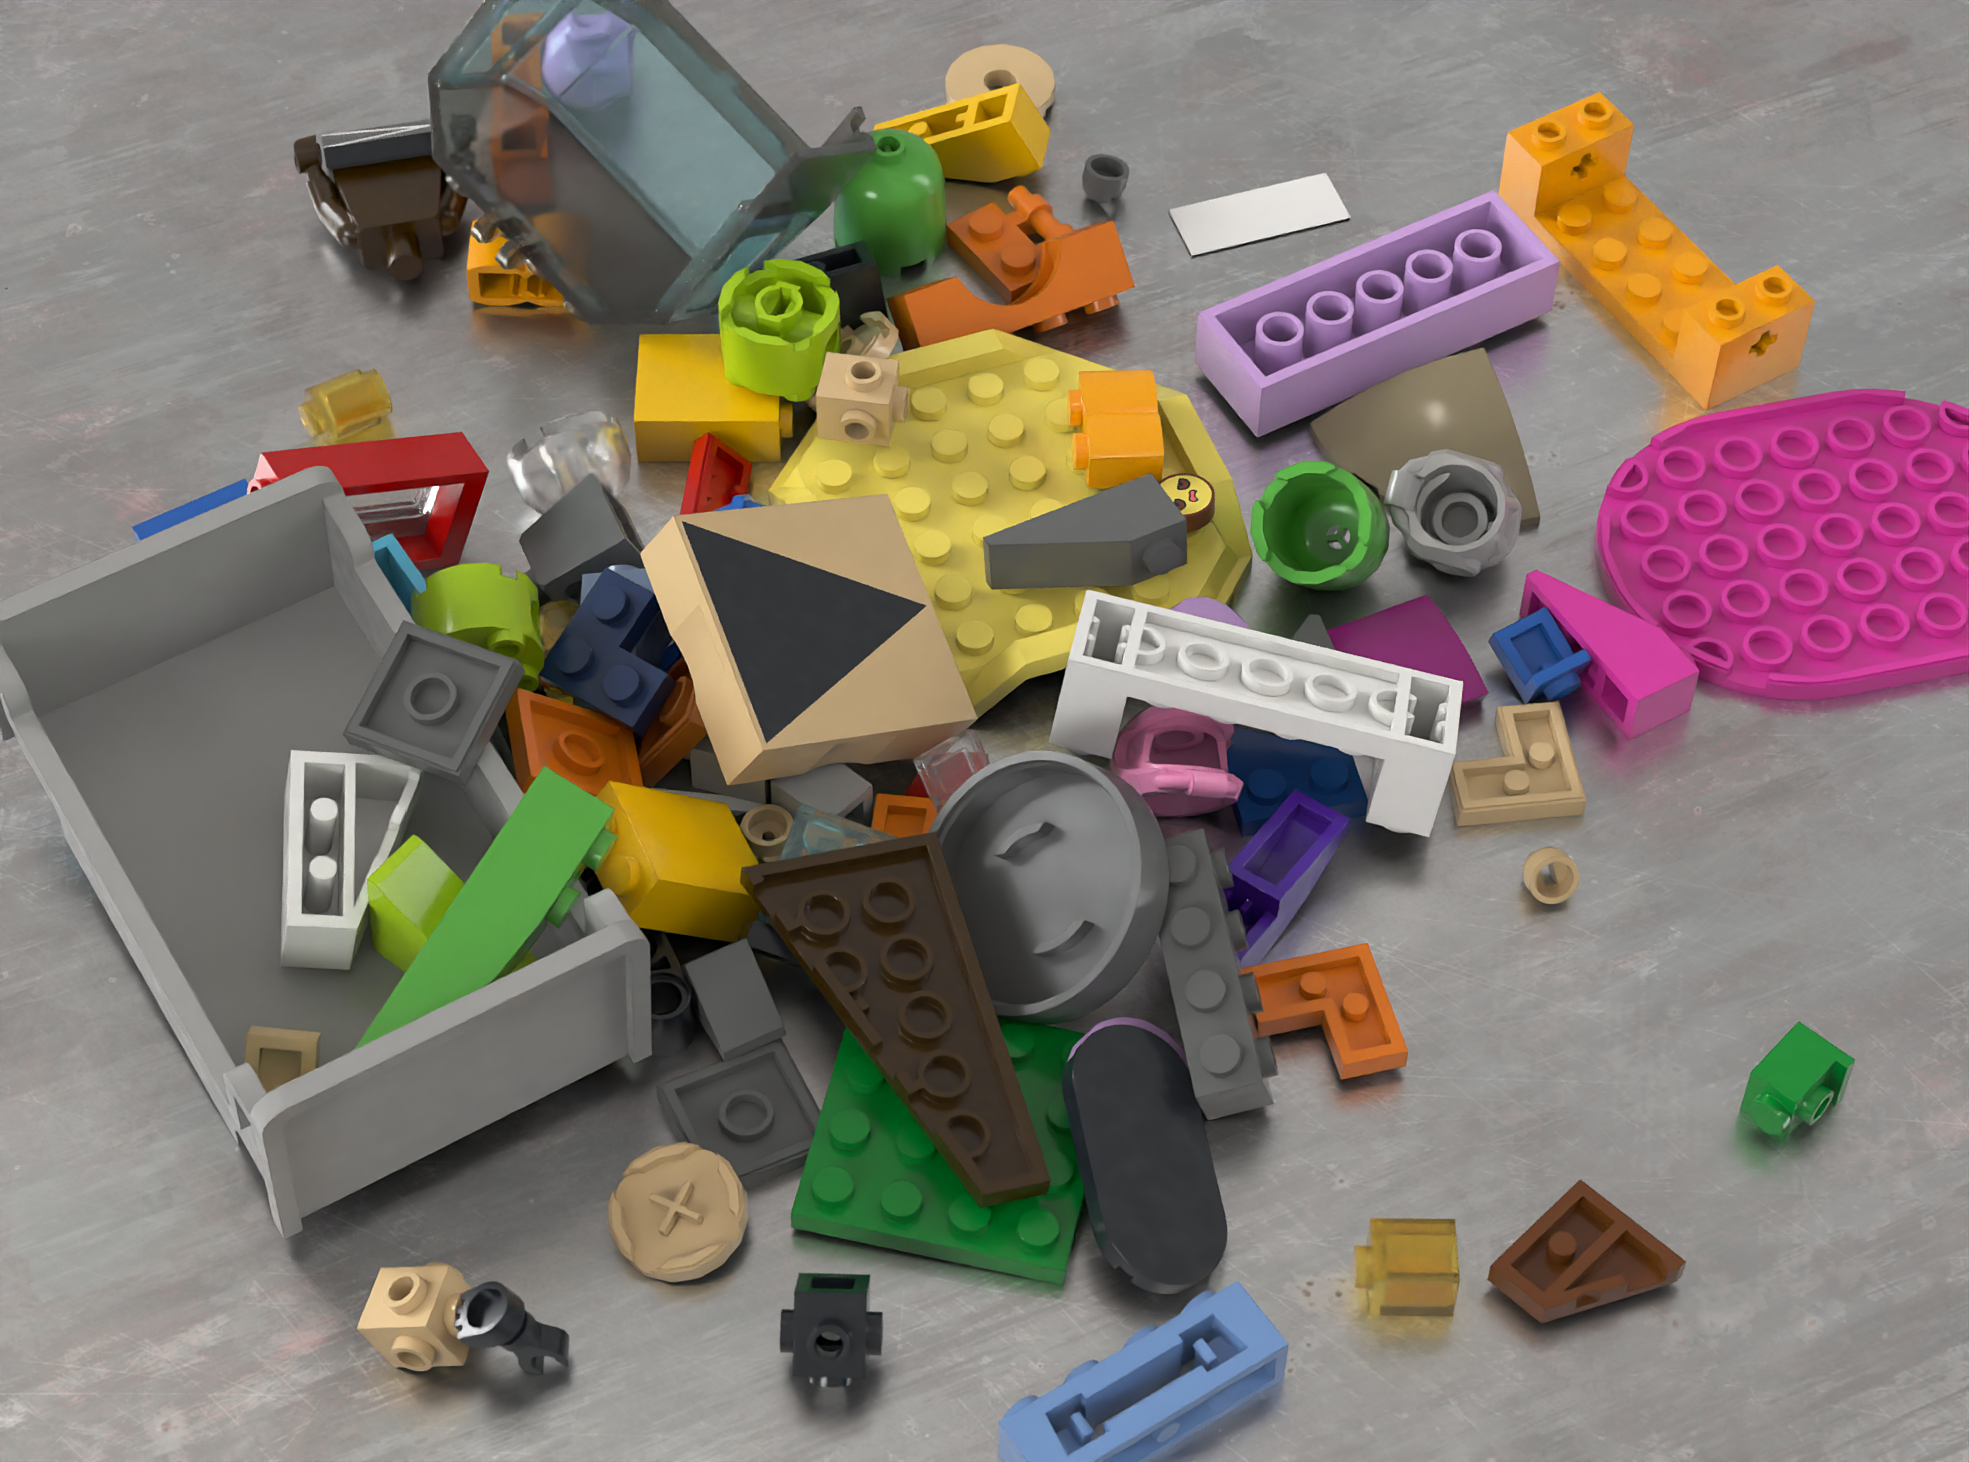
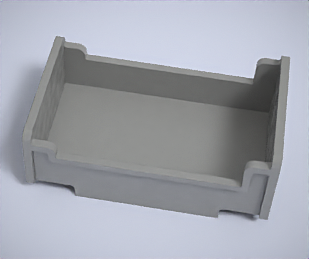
[0,466,652,1239]

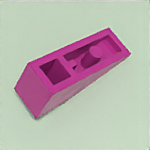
[1519,570,1699,740]

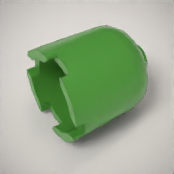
[833,128,947,277]
[1250,461,1390,592]

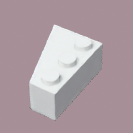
[280,750,424,970]

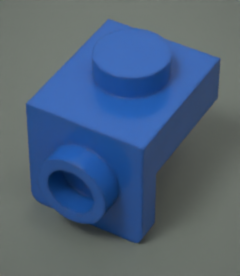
[1488,607,1592,704]

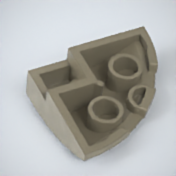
[1309,348,1541,528]

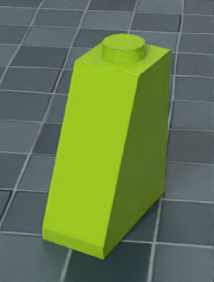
[367,834,538,973]

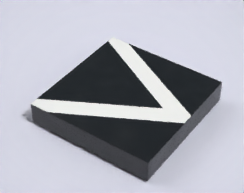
[321,119,441,170]

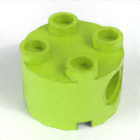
[718,259,841,402]
[410,562,544,692]

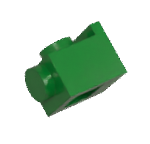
[1740,1021,1855,1140]

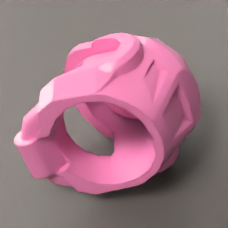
[1110,706,1244,817]

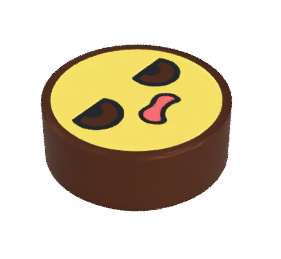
[1159,473,1215,532]

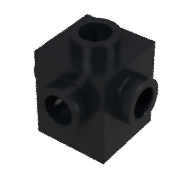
[780,1273,883,1387]

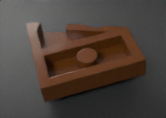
[1487,1179,1686,1323]

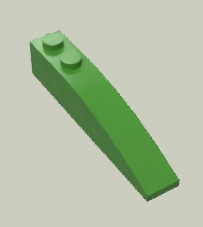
[354,766,618,1050]

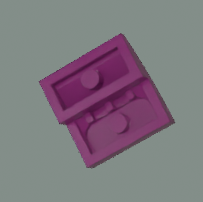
[1327,594,1489,709]

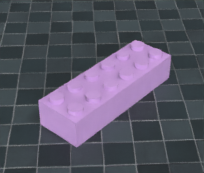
[1195,190,1560,438]

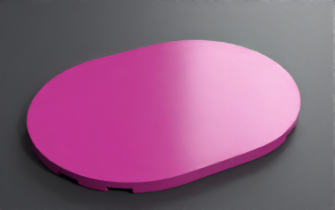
[1595,389,1969,700]

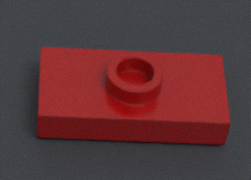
[680,432,753,515]

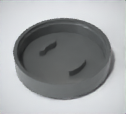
[928,750,1169,1025]

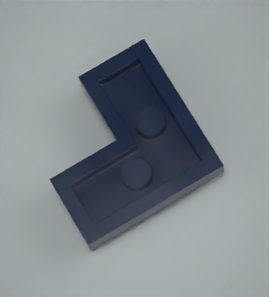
[538,567,677,737]

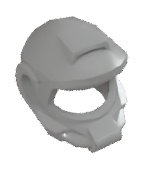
[1383,449,1522,577]

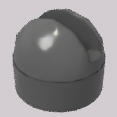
[1082,154,1130,203]

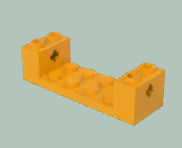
[1498,92,1815,411]

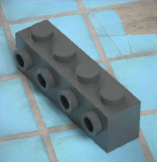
[1158,828,1279,1120]

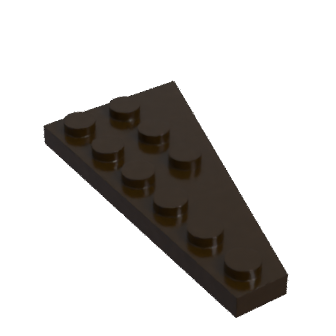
[740,832,1051,1208]

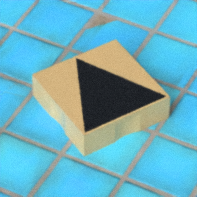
[640,494,978,786]

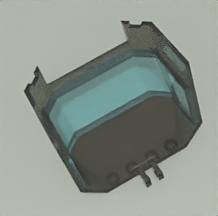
[427,0,877,325]

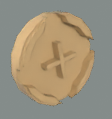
[608,1142,749,1283]

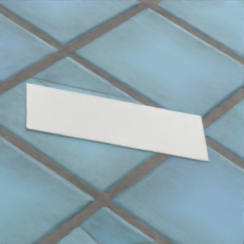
[1168,173,1351,256]

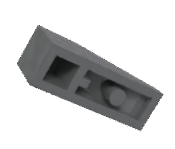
[983,473,1187,590]

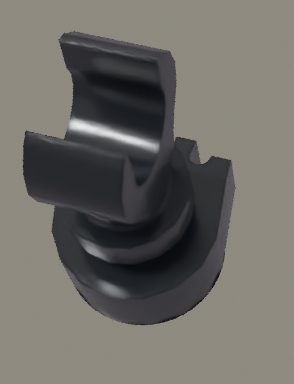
[454,1281,569,1375]

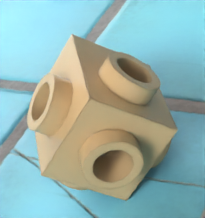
[816,352,910,446]
[357,1262,472,1371]

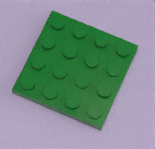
[791,1016,1086,1285]

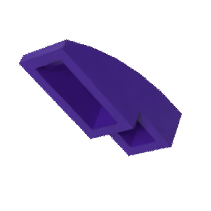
[1224,789,1351,968]

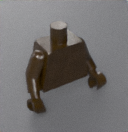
[293,114,473,280]

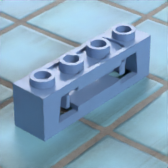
[998,1281,1289,1462]

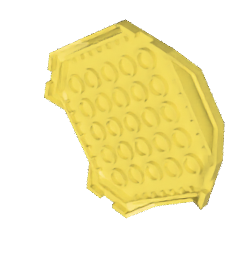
[768,329,1253,718]

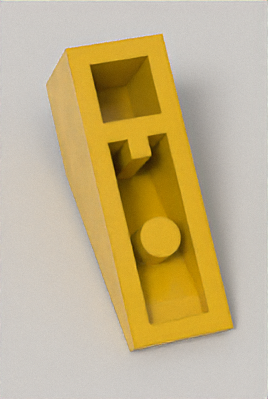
[873,83,1051,183]

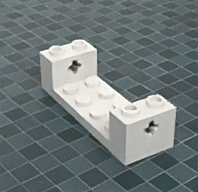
[1048,589,1463,837]

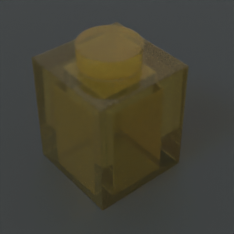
[1353,1218,1460,1317]

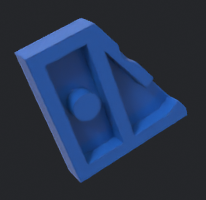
[1226,727,1368,837]

